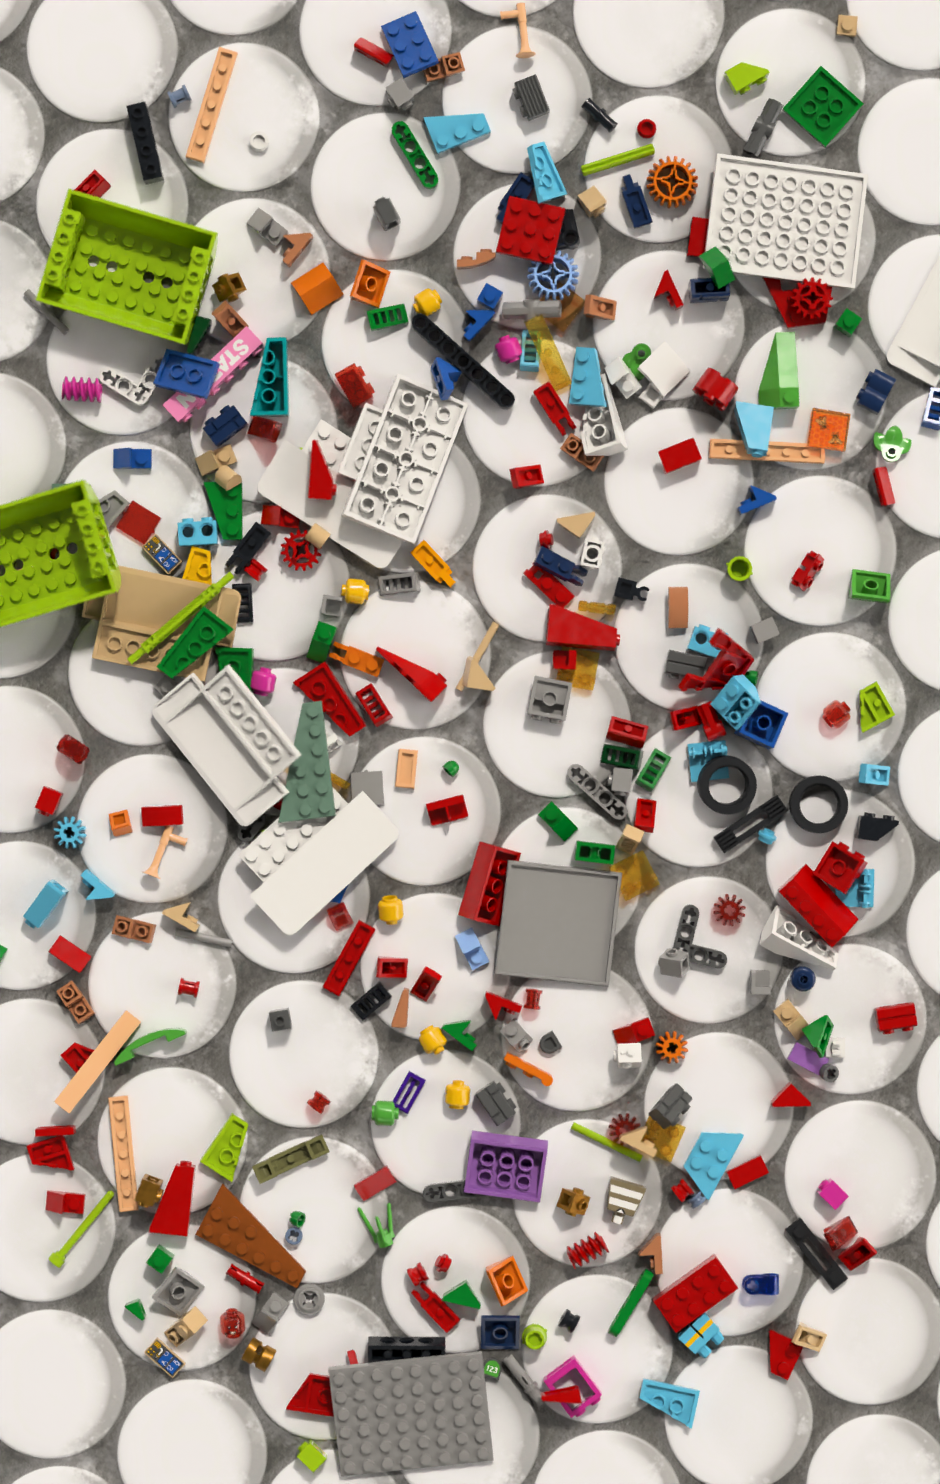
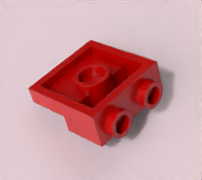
[813,841,868,894]

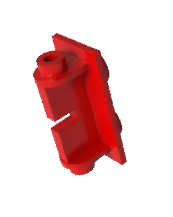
[791,550,825,591]

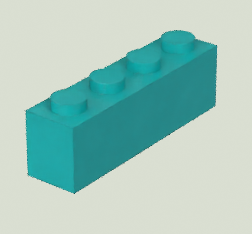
[250,337,290,417]

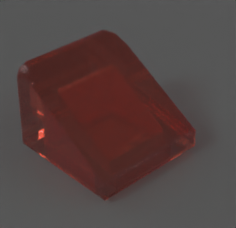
[327,902,354,931]

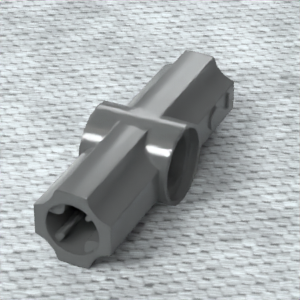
[743,98,784,158]

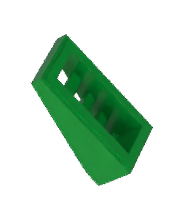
[367,303,409,331]
[635,748,672,792]

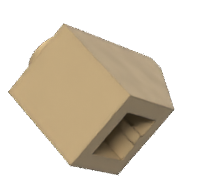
[577,186,607,218]
[164,1306,208,1347]

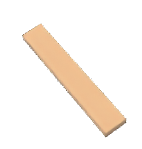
[186,47,238,163]
[709,439,825,464]
[54,1010,141,1113]
[108,1095,139,1212]

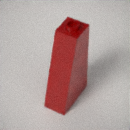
[546,604,620,651]
[149,1161,196,1236]

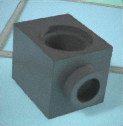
[269,1008,292,1032]

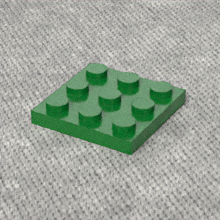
[782,66,864,148]

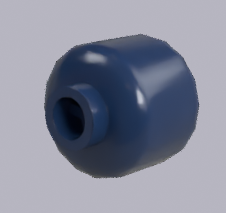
[790,966,816,991]

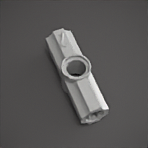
[502,299,562,321]

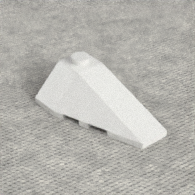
[581,373,628,456]
[760,905,838,970]

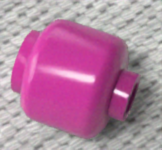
[495,335,522,364]
[250,667,277,696]

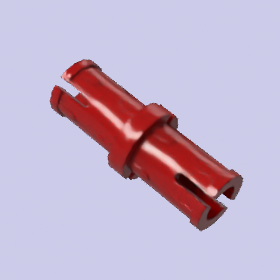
[226,1264,265,1294]

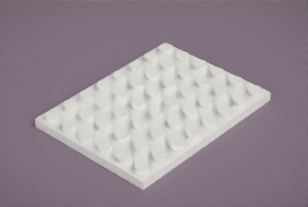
[703,153,868,289]

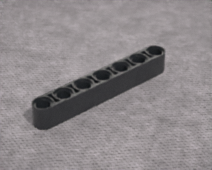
[411,314,515,410]

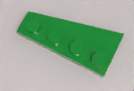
[157,606,234,679]

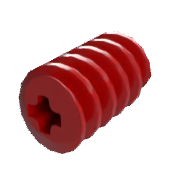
[567,1232,609,1270]

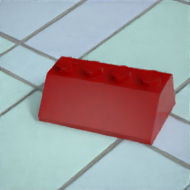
[458,841,521,926]
[778,864,859,947]

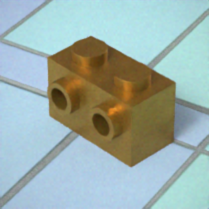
[134,1174,164,1208]

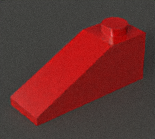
[308,440,337,500]

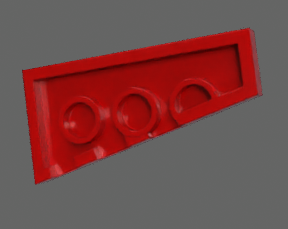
[293,661,367,737]

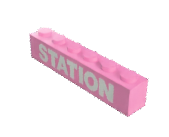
[163,326,263,423]

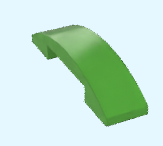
[114,1028,187,1066]

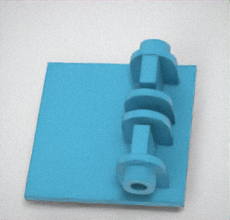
[687,740,729,782]
[835,869,874,908]

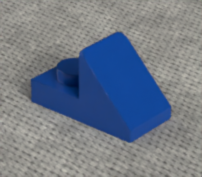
[464,310,495,342]
[430,357,462,400]
[113,448,152,469]
[737,485,777,515]

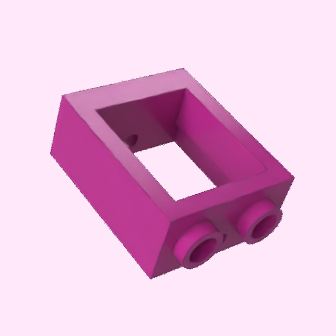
[543,1355,602,1418]

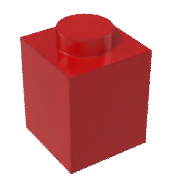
[35,786,64,817]

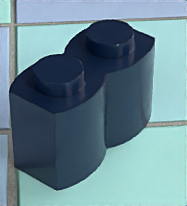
[856,369,896,415]

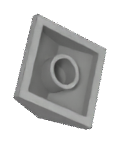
[152,1267,205,1317]

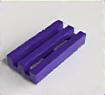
[393,1071,426,1114]

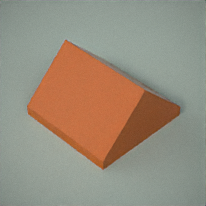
[350,259,390,308]
[291,262,344,315]
[486,1256,528,1307]

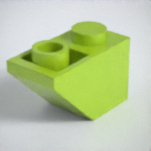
[724,62,770,95]

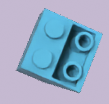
[710,674,761,731]

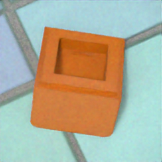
[109,809,133,836]

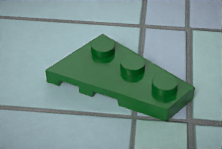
[204,482,243,540]

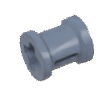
[167,85,192,108]

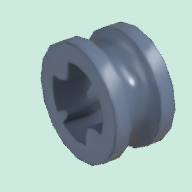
[687,1191,706,1209]
[285,1227,303,1245]

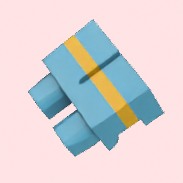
[677,1313,724,1358]

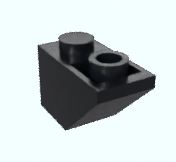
[856,812,899,841]

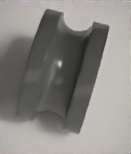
[819,1063,839,1082]

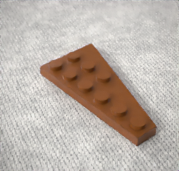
[195,1183,306,1288]

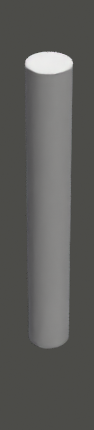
[24,289,69,335]
[175,928,233,947]

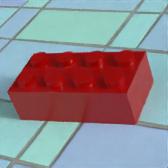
[652,1254,738,1333]

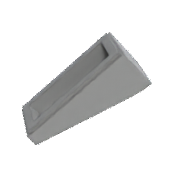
[378,572,421,596]

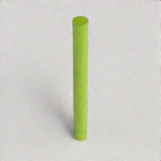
[571,1122,643,1162]

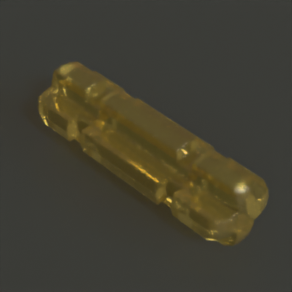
[578,601,616,615]

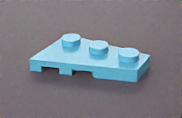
[527,142,567,204]
[569,347,607,407]
[639,1378,700,1429]

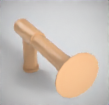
[500,3,536,58]
[142,826,188,879]

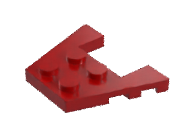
[762,277,832,328]
[678,628,754,691]

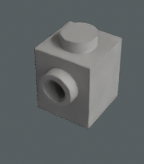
[386,77,414,110]
[607,767,633,796]
[658,948,690,978]

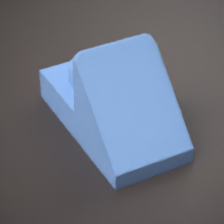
[455,927,489,970]

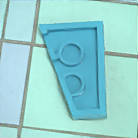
[423,113,491,154]

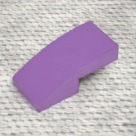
[787,1042,829,1076]

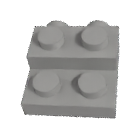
[527,676,572,724]

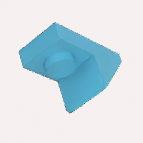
[859,763,890,786]
[80,869,116,900]

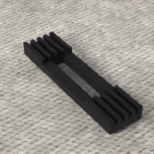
[713,795,788,853]
[785,1218,848,1290]

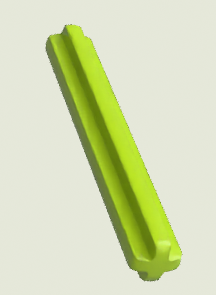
[581,144,655,176]

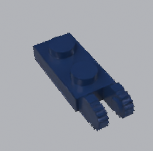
[533,546,588,586]

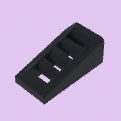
[232,583,254,623]
[351,981,392,1020]

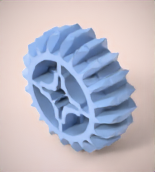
[527,250,579,300]

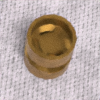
[241,1337,276,1372]

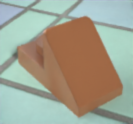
[283,233,313,268]
[584,295,617,320]
[211,300,249,338]
[638,1233,663,1274]

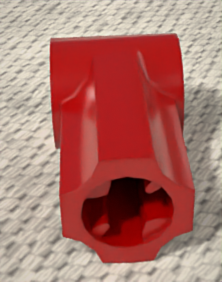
[696,701,727,742]

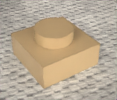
[836,15,858,37]

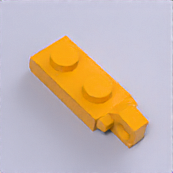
[410,540,456,588]

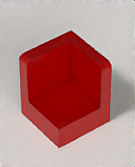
[552,650,577,670]

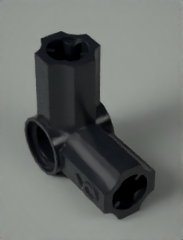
[556,209,580,251]

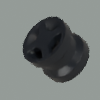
[558,1309,580,1333]

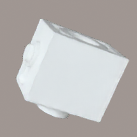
[580,537,605,571]
[614,1043,642,1069]

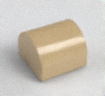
[215,465,242,491]
[304,523,331,550]

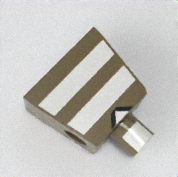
[607,1176,646,1225]

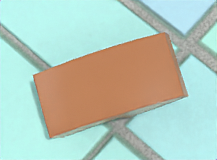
[423,52,465,83]
[457,249,496,270]
[560,433,604,472]
[667,587,688,628]
[112,915,156,943]
[56,981,96,1024]

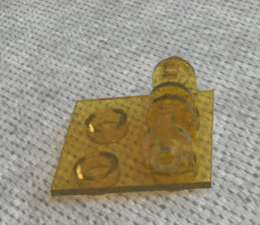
[556,647,600,691]
[609,850,660,901]
[641,1116,686,1163]

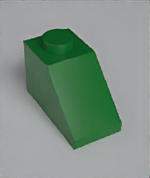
[306,621,338,663]

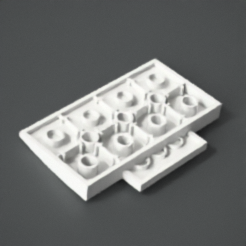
[337,374,468,544]

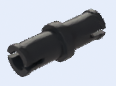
[581,98,618,133]

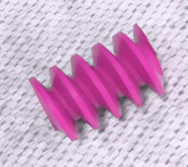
[62,376,103,403]

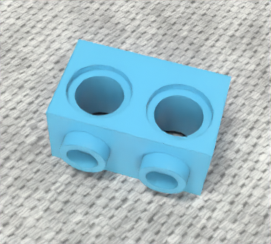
[177,517,219,547]
[687,624,728,658]

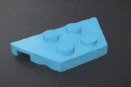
[683,1132,744,1200]

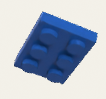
[381,11,439,78]
[153,349,220,400]

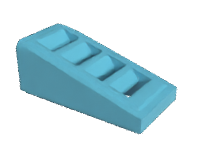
[520,330,542,372]

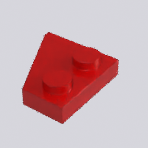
[27,1135,75,1171]
[769,1329,803,1380]

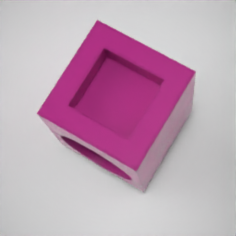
[817,1178,849,1210]

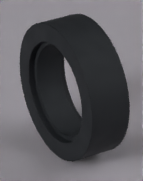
[697,755,757,815]
[789,776,848,833]

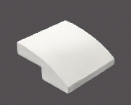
[637,341,690,398]

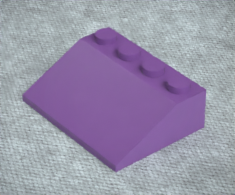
[464,1130,548,1202]

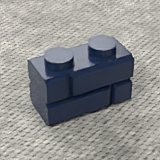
[688,278,730,303]
[203,405,248,447]

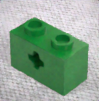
[574,840,615,865]

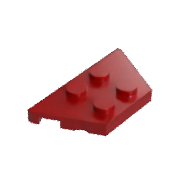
[286,1373,334,1417]

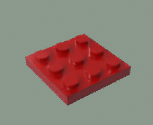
[496,196,566,265]

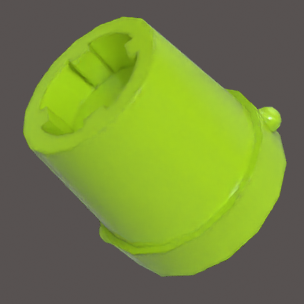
[726,556,753,581]
[522,1324,547,1350]

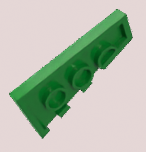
[215,647,254,694]

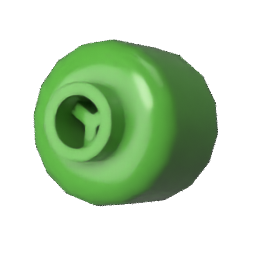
[372,1101,399,1126]

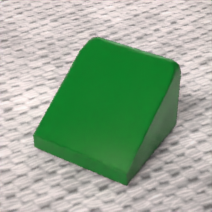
[125,1299,146,1321]

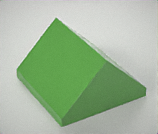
[848,569,890,604]

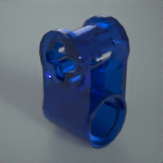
[742,1273,779,1295]

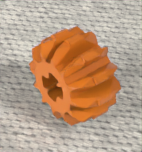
[656,1031,688,1064]

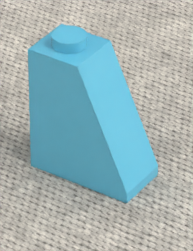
[734,401,774,458]
[23,879,68,928]

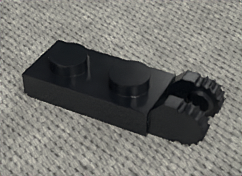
[225,522,272,575]

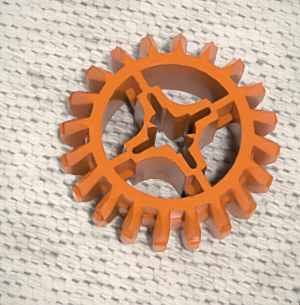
[646,156,698,208]

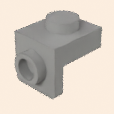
[500,1019,533,1052]

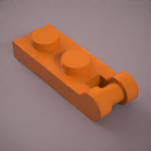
[504,1052,553,1086]

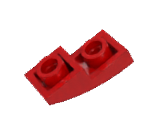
[141,805,184,826]

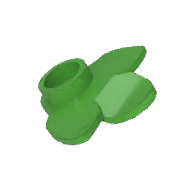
[622,343,651,381]
[873,426,911,462]

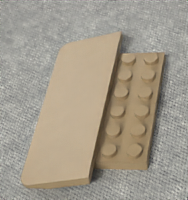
[82,565,241,681]

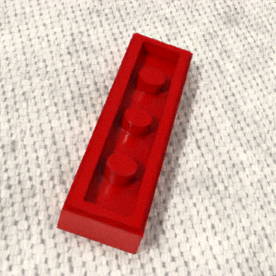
[323,920,376,996]

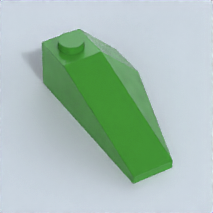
[758,332,799,409]

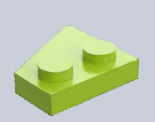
[859,681,895,733]

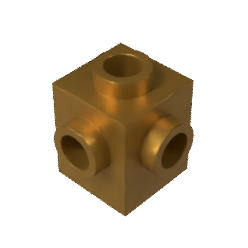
[212,272,247,303]
[556,1187,591,1217]

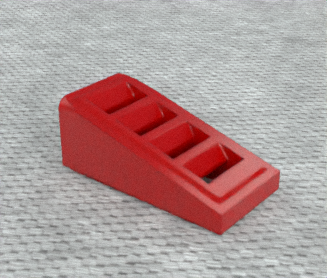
[355,683,393,727]
[541,1385,582,1404]

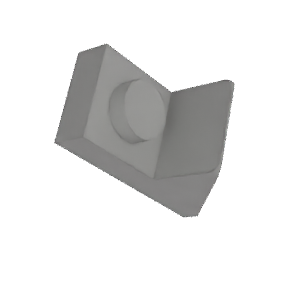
[247,208,288,247]
[252,1291,290,1334]

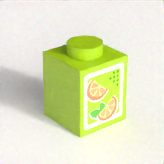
[297,1439,327,1472]

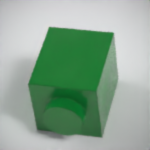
[833,308,862,337]
[146,1244,174,1274]

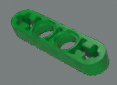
[392,121,438,189]
[607,1269,654,1337]

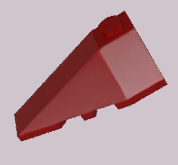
[376,647,447,702]

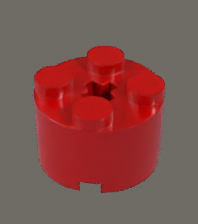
[692,367,738,411]

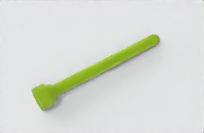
[48,1191,114,1268]

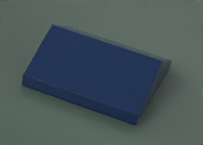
[481,1315,520,1349]

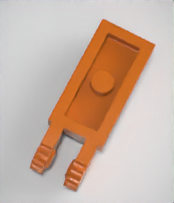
[329,641,385,677]

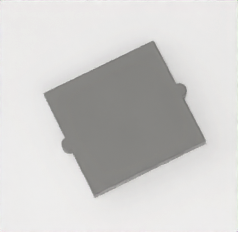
[351,770,384,805]

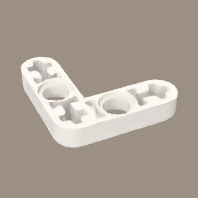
[99,355,163,406]

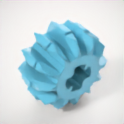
[54,816,86,849]

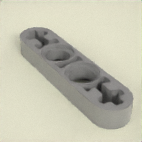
[567,764,628,820]

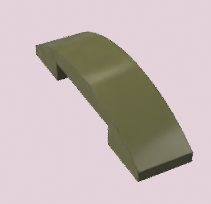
[252,1134,330,1184]

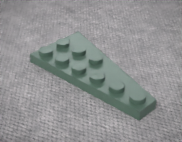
[278,701,336,823]

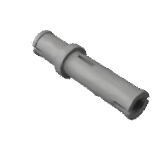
[502,1353,545,1406]

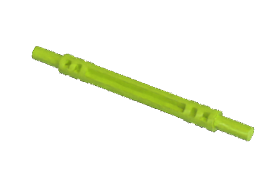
[127,572,234,664]

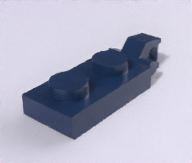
[496,172,535,224]
[621,174,653,229]

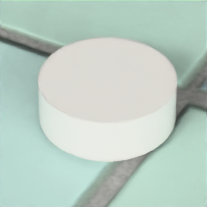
[250,131,269,151]

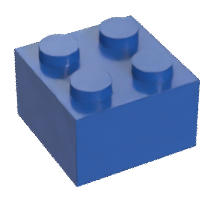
[734,700,789,749]

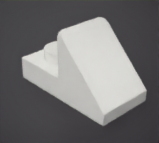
[605,356,643,399]

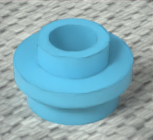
[758,828,777,845]

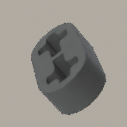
[238,813,266,842]

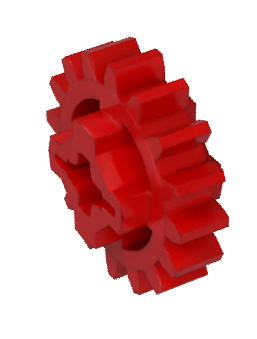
[790,277,833,320]
[280,529,322,571]

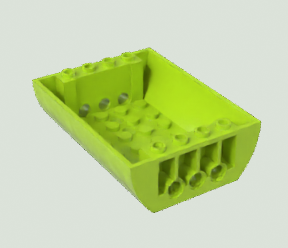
[36,189,218,345]
[0,480,121,627]

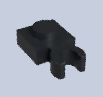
[614,577,649,601]

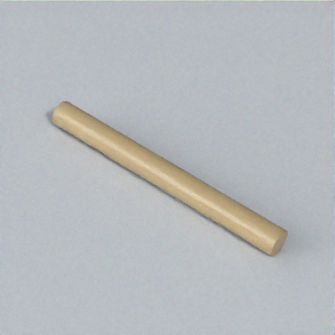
[456,622,499,692]

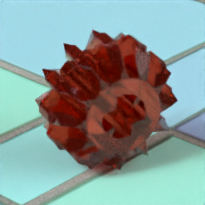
[56,734,90,764]
[713,894,746,926]
[608,1113,641,1146]

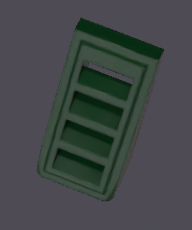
[186,315,212,355]
[600,744,643,770]

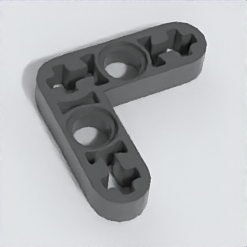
[673,904,727,968]

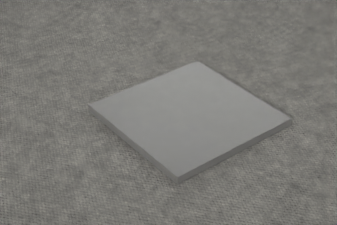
[494,860,622,987]

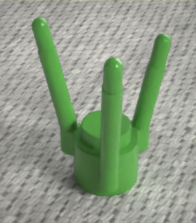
[357,1203,395,1248]

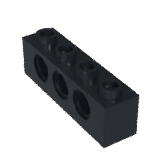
[126,102,164,184]
[368,1336,445,1363]

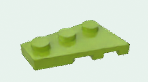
[200,1113,249,1182]

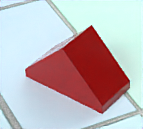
[668,706,702,731]
[376,956,408,978]
[771,1082,811,1107]

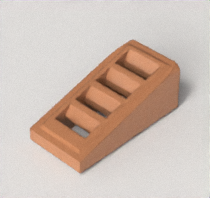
[391,988,409,1028]

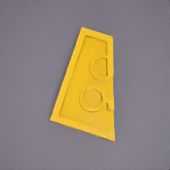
[182,546,212,584]

